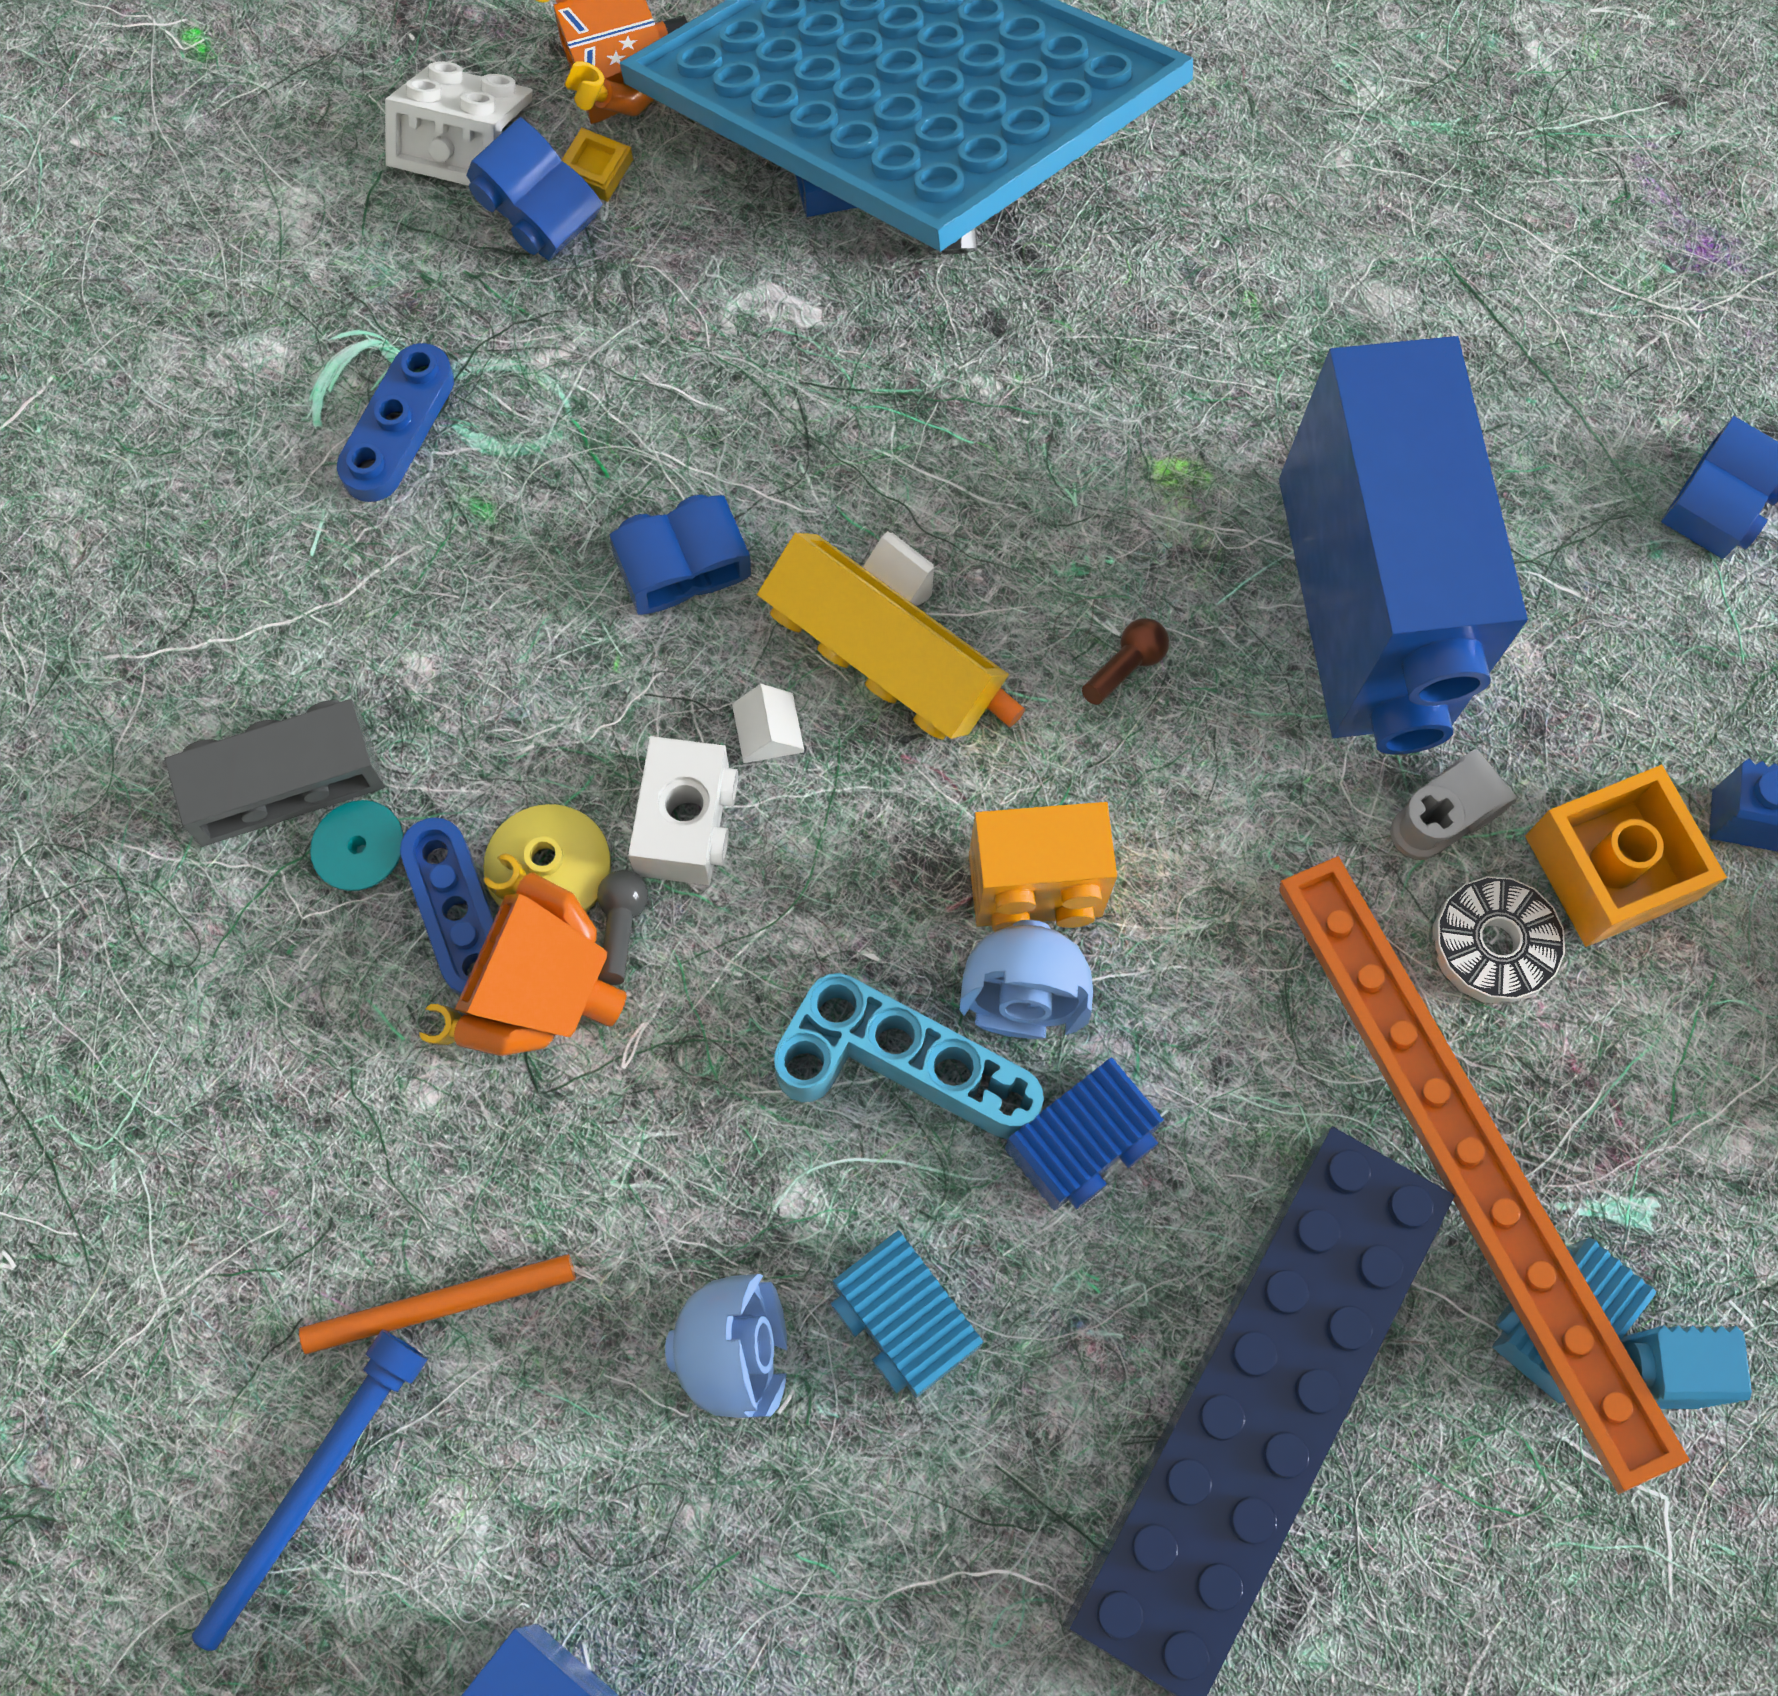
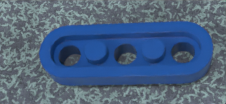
[337,343,454,502]
[400,818,495,996]

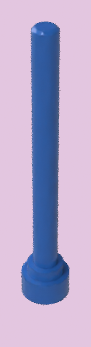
[192,1329,428,1651]

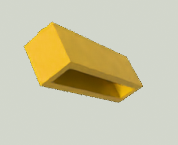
[756,532,1009,740]

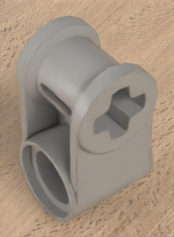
[1390,749,1518,860]

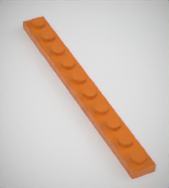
[1279,856,1690,1495]

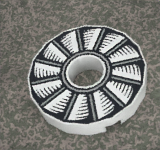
[1432,876,1565,1004]

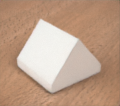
[863,531,934,606]
[732,684,804,763]

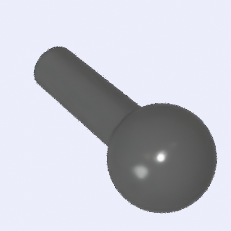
[597,870,648,985]

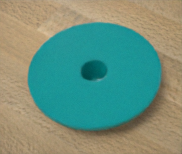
[310,800,404,891]

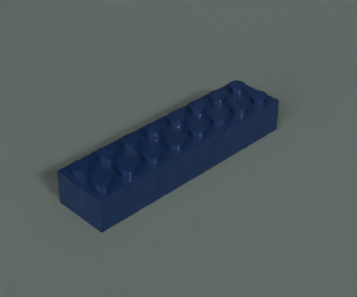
[1062,1126,1455,1696]

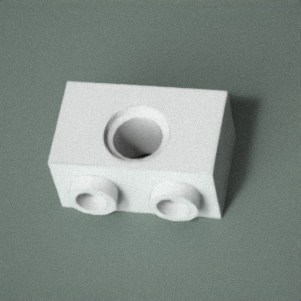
[628,736,738,885]

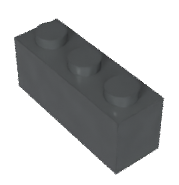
[164,699,385,847]

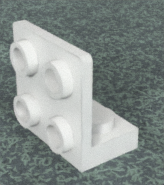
[385,61,533,186]

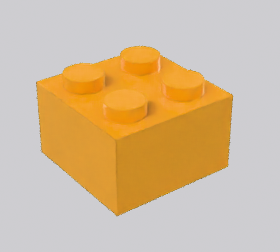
[1525,764,1727,947]
[969,802,1117,932]

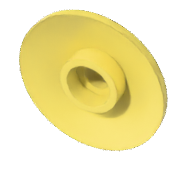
[483,804,611,912]

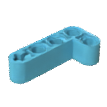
[774,973,1044,1139]

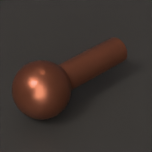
[1082,618,1169,705]

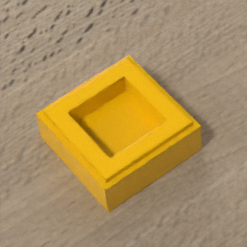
[561,127,633,202]

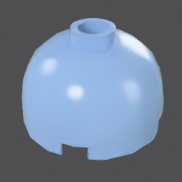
[959,920,1093,1039]
[665,1274,787,1418]

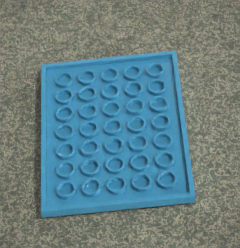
[620,0,1193,252]

